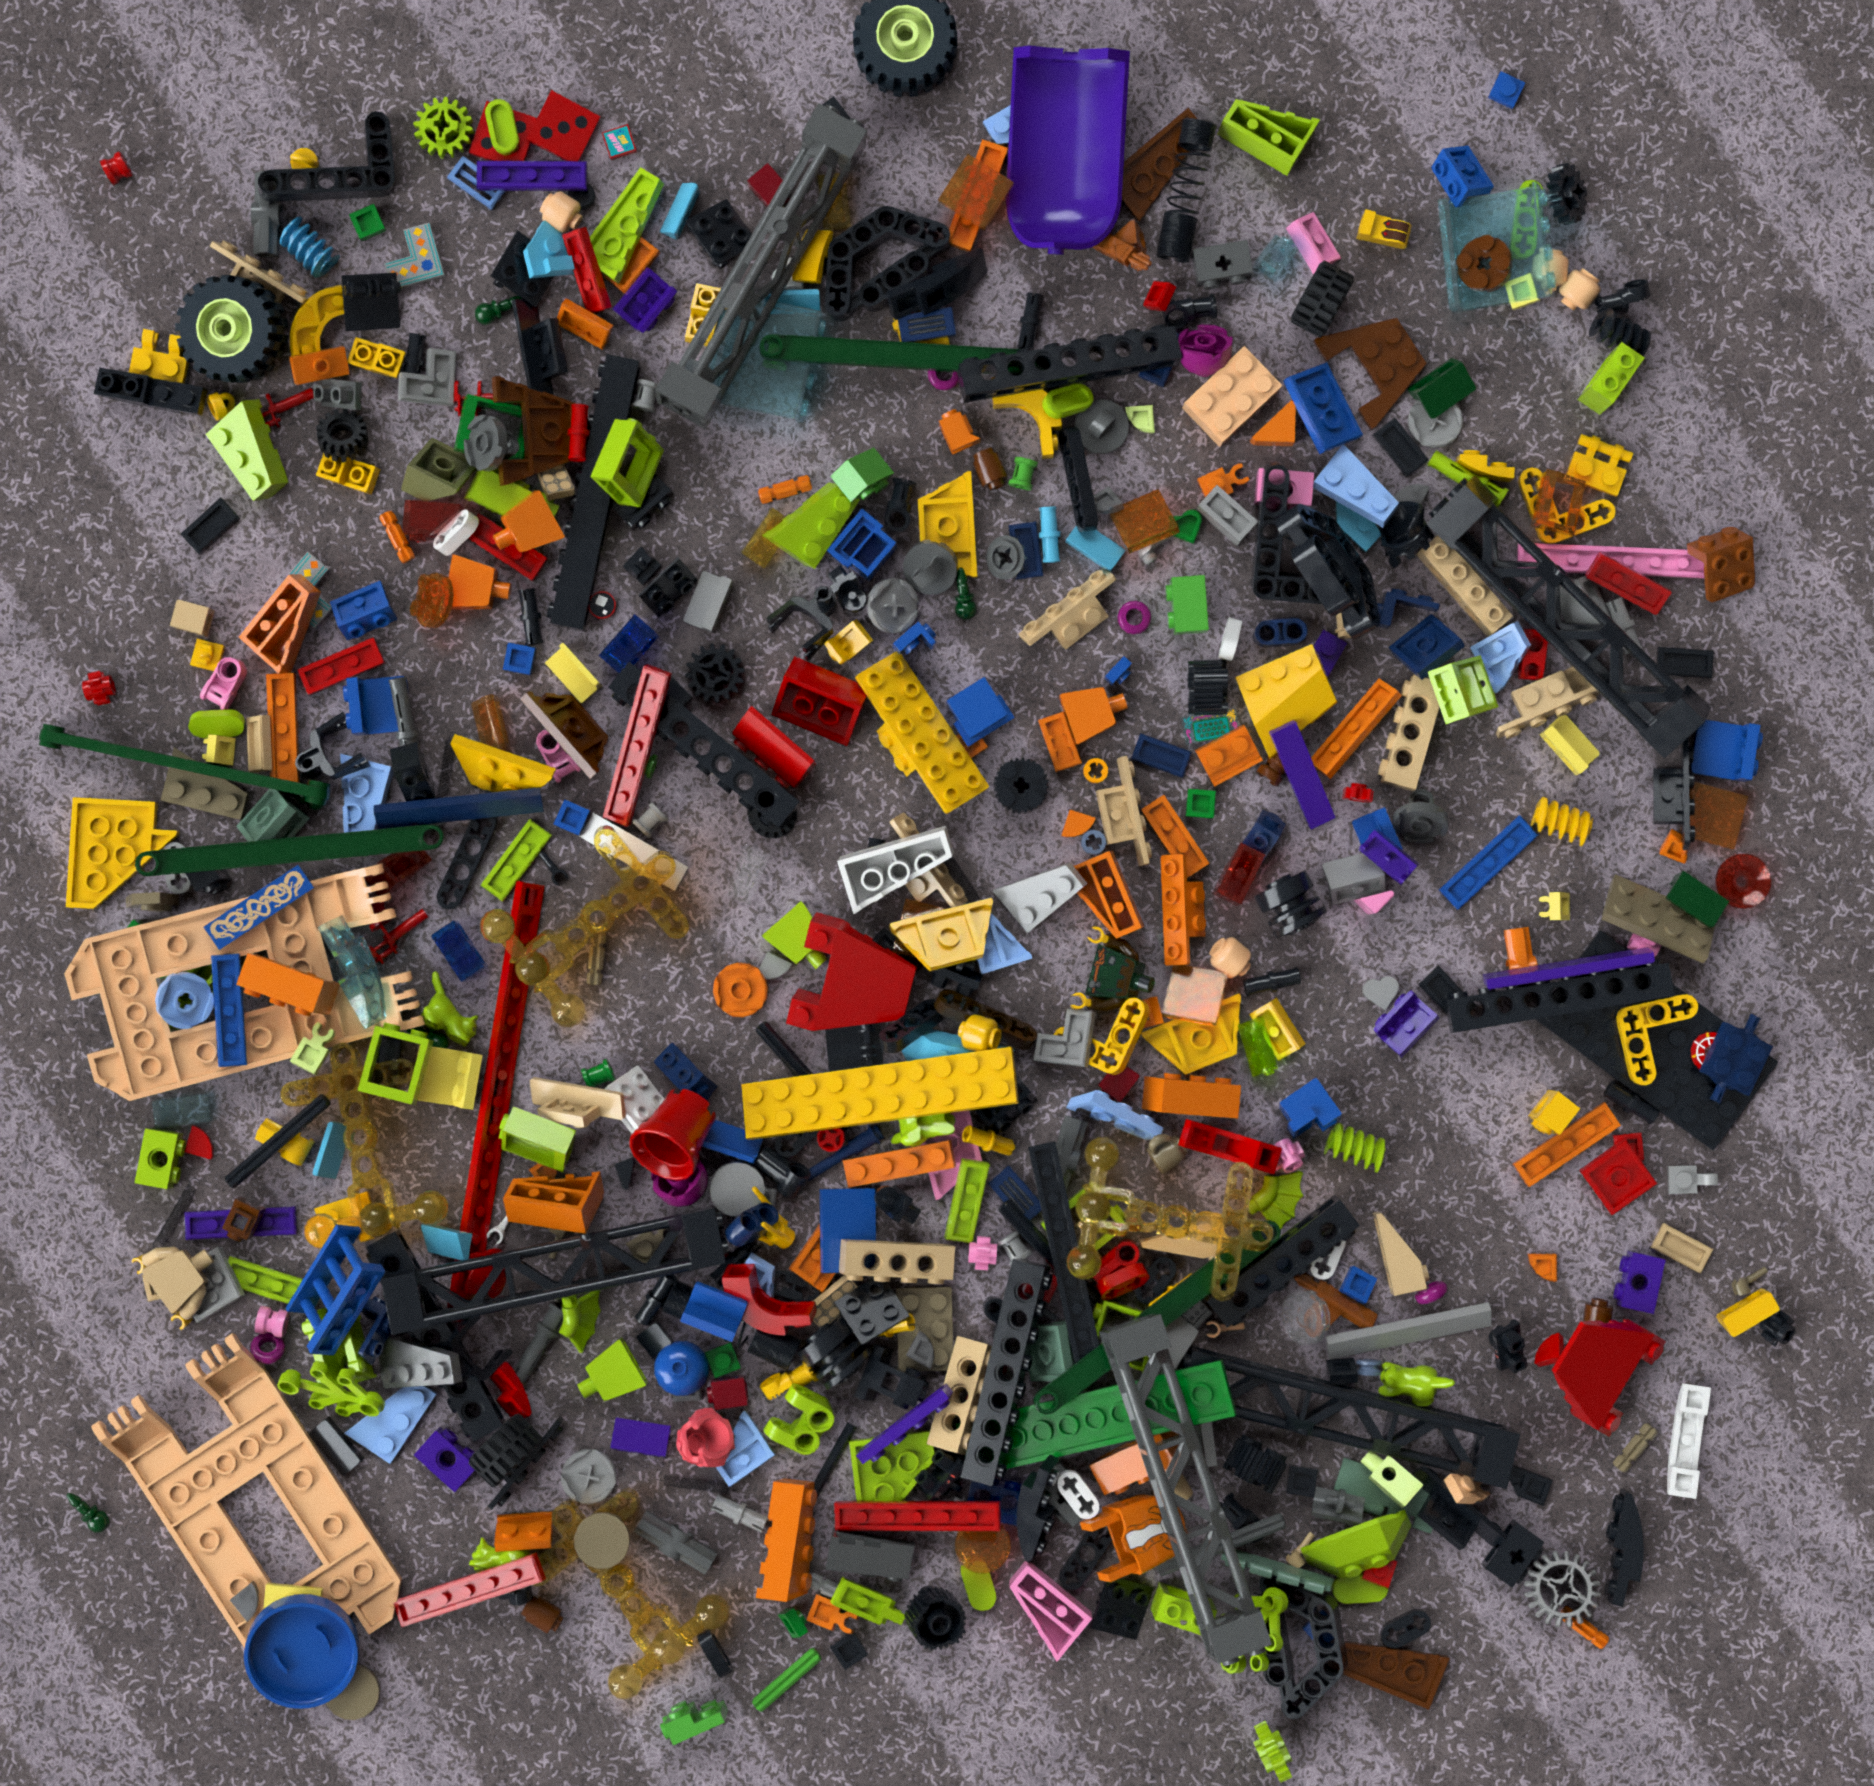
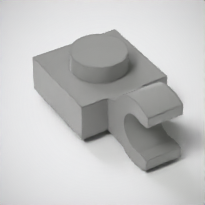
[1667,1165,1718,1194]

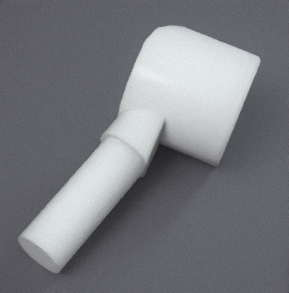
[487,1215,509,1245]

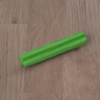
[752,1648,821,1712]

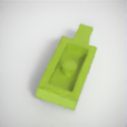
[830,1576,905,1625]

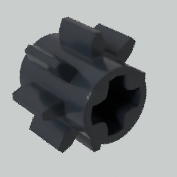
[1760,1310,1796,1346]

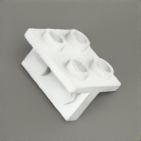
[605,1066,664,1134]

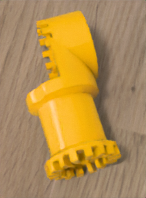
[759,1361,819,1400]

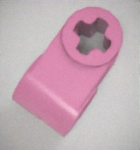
[200,657,247,710]
[536,730,582,783]

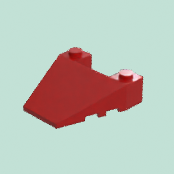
[786,912,917,1031]
[1552,1319,1666,1437]

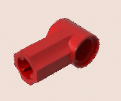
[1087,1239,1140,1283]

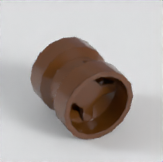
[1256,753,1285,787]

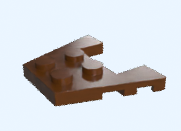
[1313,318,1426,430]
[492,376,575,486]

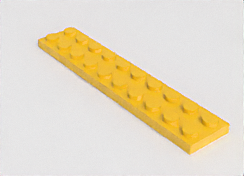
[741,1047,1019,1140]

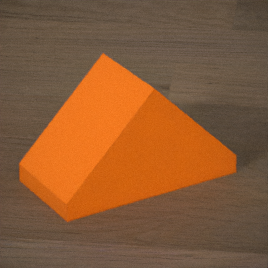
[1250,400,1296,446]

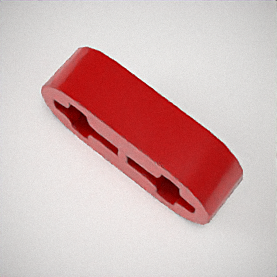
[1096,1263,1150,1300]

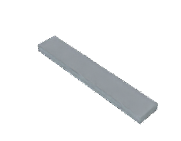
[1326,1302,1491,1360]

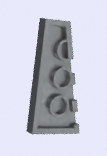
[379,1335,463,1389]

